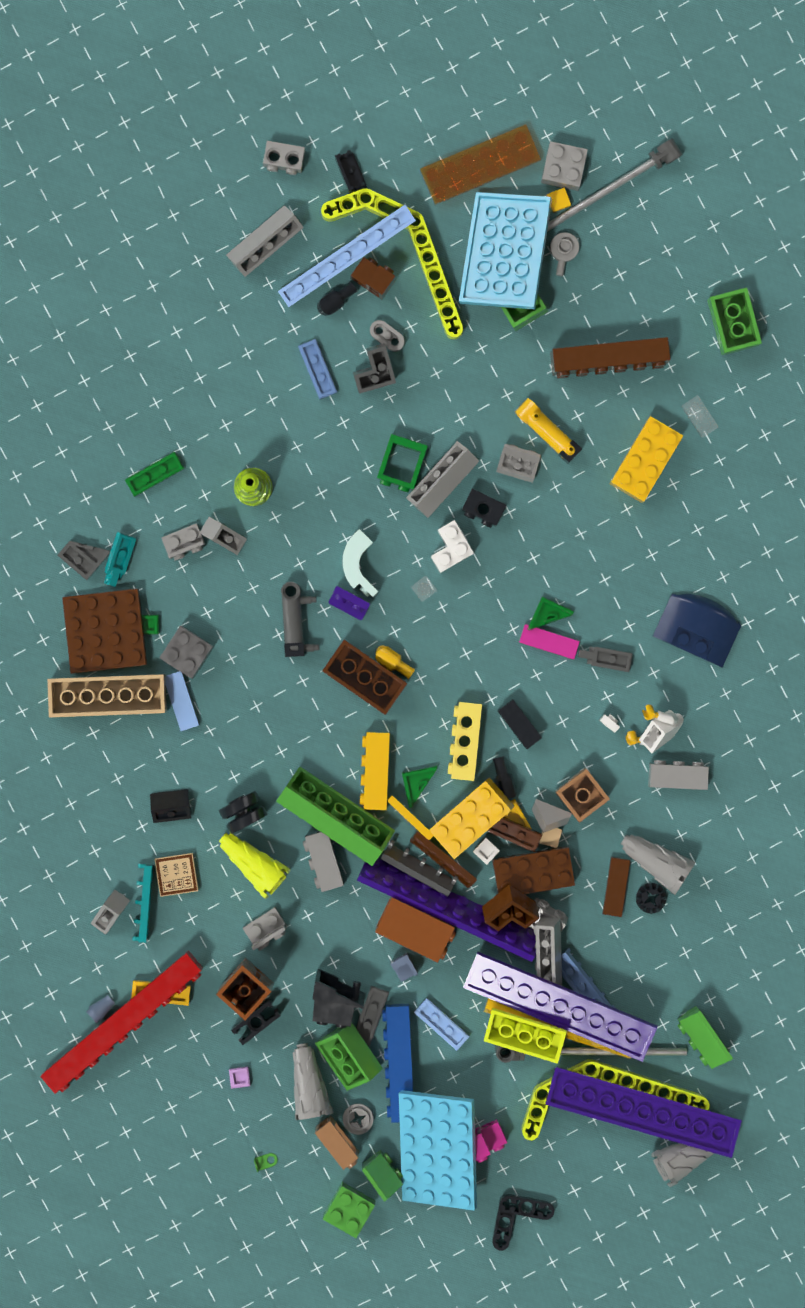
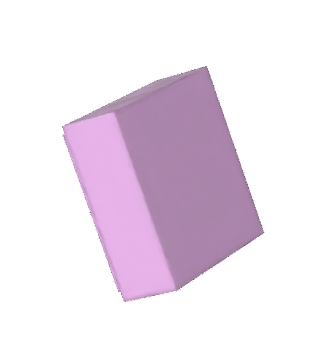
[229,1066,250,1089]

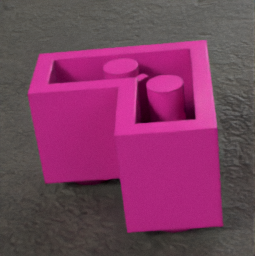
[475,1119,507,1163]

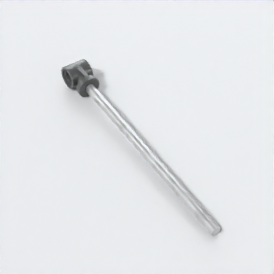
[547,138,683,232]
[495,1045,687,1063]

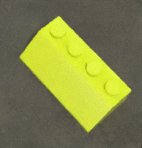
[484,1008,567,1064]

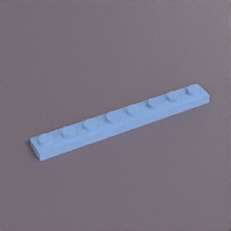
[278,205,416,307]

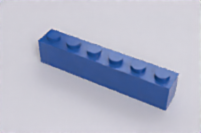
[382,1004,413,1123]

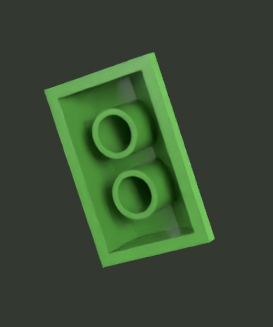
[677,1006,733,1069]
[315,1022,383,1091]

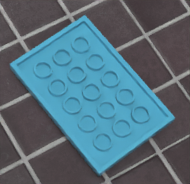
[459,192,552,309]
[399,1090,477,1211]

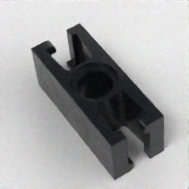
[497,699,542,749]
[231,998,281,1045]

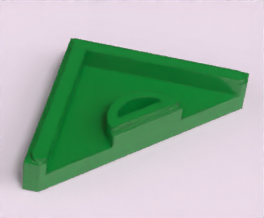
[527,597,574,630]
[402,766,437,808]

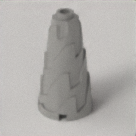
[621,834,696,895]
[293,1043,333,1120]
[651,1143,715,1187]

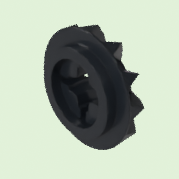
[636,883,667,914]

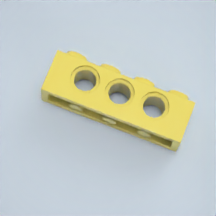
[448,702,482,781]

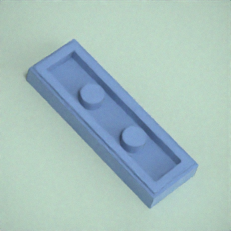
[298,339,337,400]

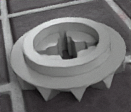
[343,1103,373,1135]

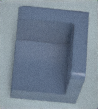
[390,953,418,982]

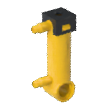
[515,398,582,464]

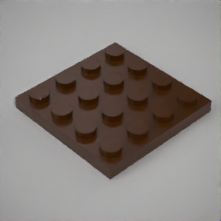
[62,589,147,674]

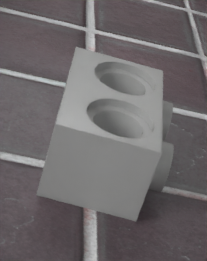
[263,141,305,175]

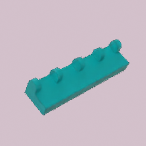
[132,864,154,943]

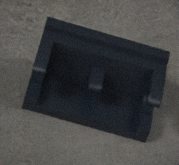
[335,150,367,194]

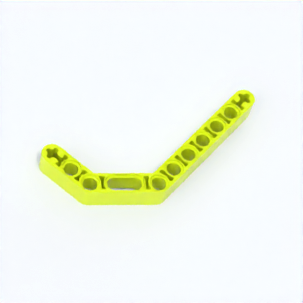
[321,188,463,340]
[521,1059,710,1141]

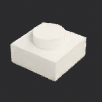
[599,714,620,733]
[473,837,500,865]

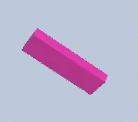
[519,624,580,660]

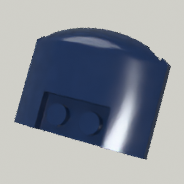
[653,594,741,668]

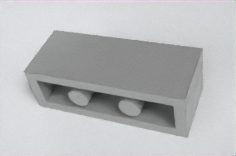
[648,760,709,790]
[303,831,344,892]

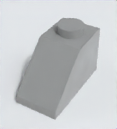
[200,517,247,555]
[91,890,130,935]

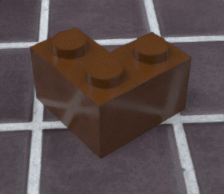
[351,257,395,300]
[482,885,539,931]

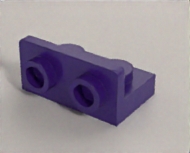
[328,586,370,620]

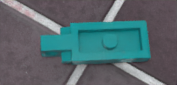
[104,532,136,587]

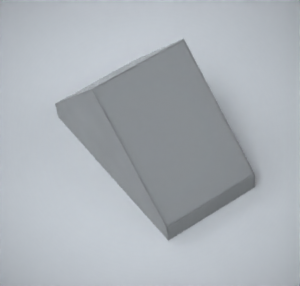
[532,799,572,833]

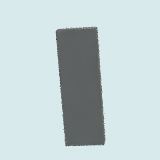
[356,985,389,1047]

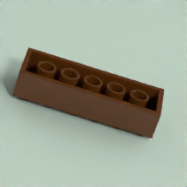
[550,337,670,379]

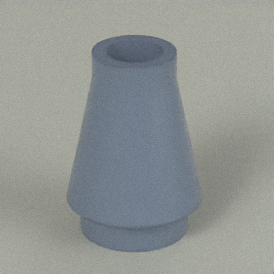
[86,995,115,1023]

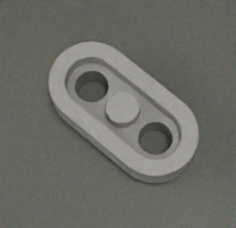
[370,320,404,352]

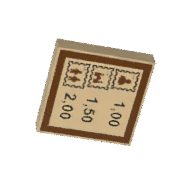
[155,853,199,897]

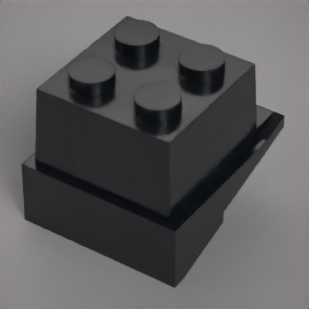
[312,969,365,1028]

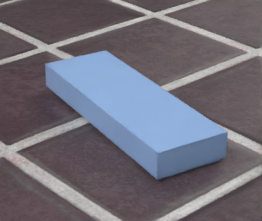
[165,671,199,731]
[414,998,470,1051]

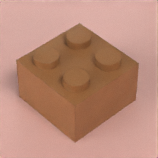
[555,768,610,823]

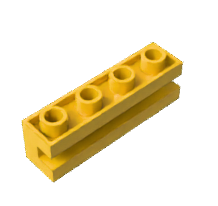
[360,732,390,810]

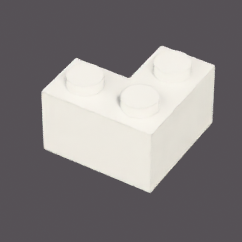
[431,520,474,573]

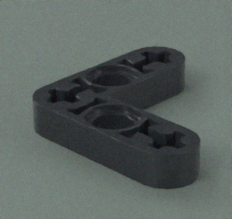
[492,1194,554,1251]

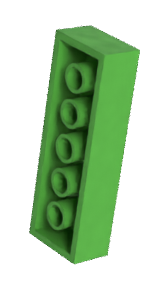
[276,767,395,866]

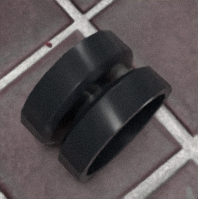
[218,791,268,834]

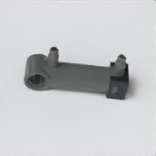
[281,582,320,657]

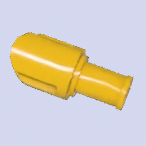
[375,645,415,679]

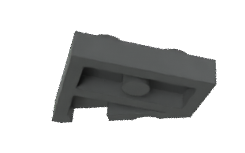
[57,541,110,580]

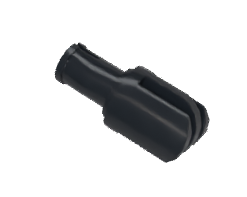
[317,282,357,316]
[493,756,517,799]

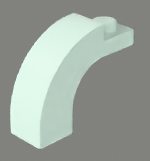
[343,529,378,597]

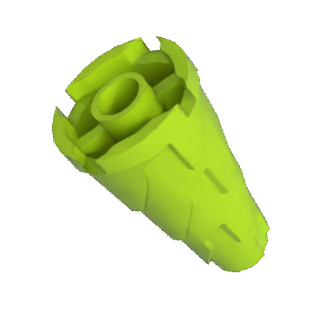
[234,468,273,506]

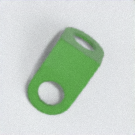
[254,1153,278,1172]

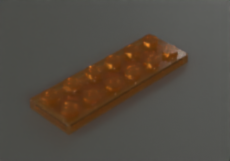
[420,124,541,205]

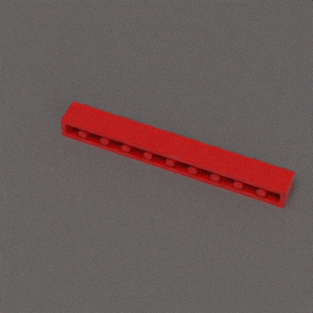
[40,950,203,1094]

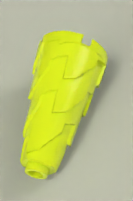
[219,833,290,899]

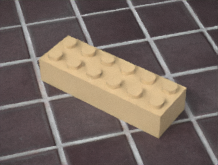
[47,674,167,718]

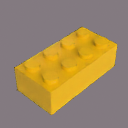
[609,416,683,503]
[429,777,514,859]

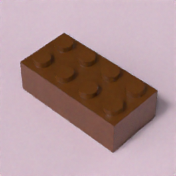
[322,640,407,715]
[492,846,575,894]

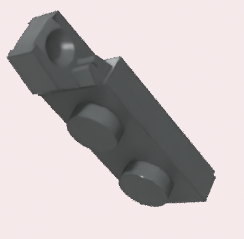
[578,647,633,672]

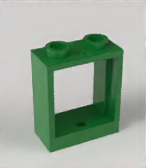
[377,434,428,493]

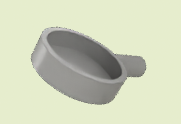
[550,232,579,276]

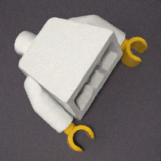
[625,705,684,753]

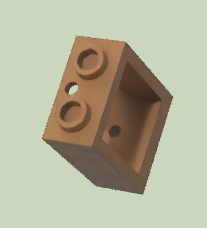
[315,1115,359,1170]

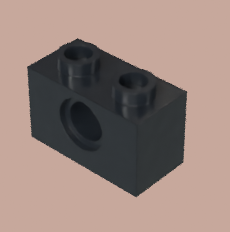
[462,489,506,528]

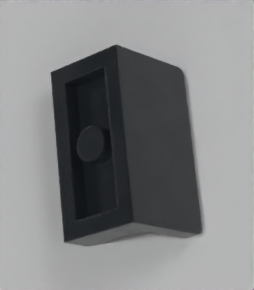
[150,789,192,823]

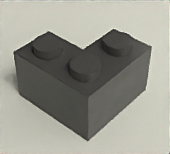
[353,343,396,394]

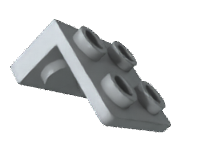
[243,907,287,951]

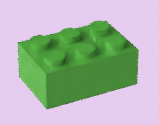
[707,287,762,356]

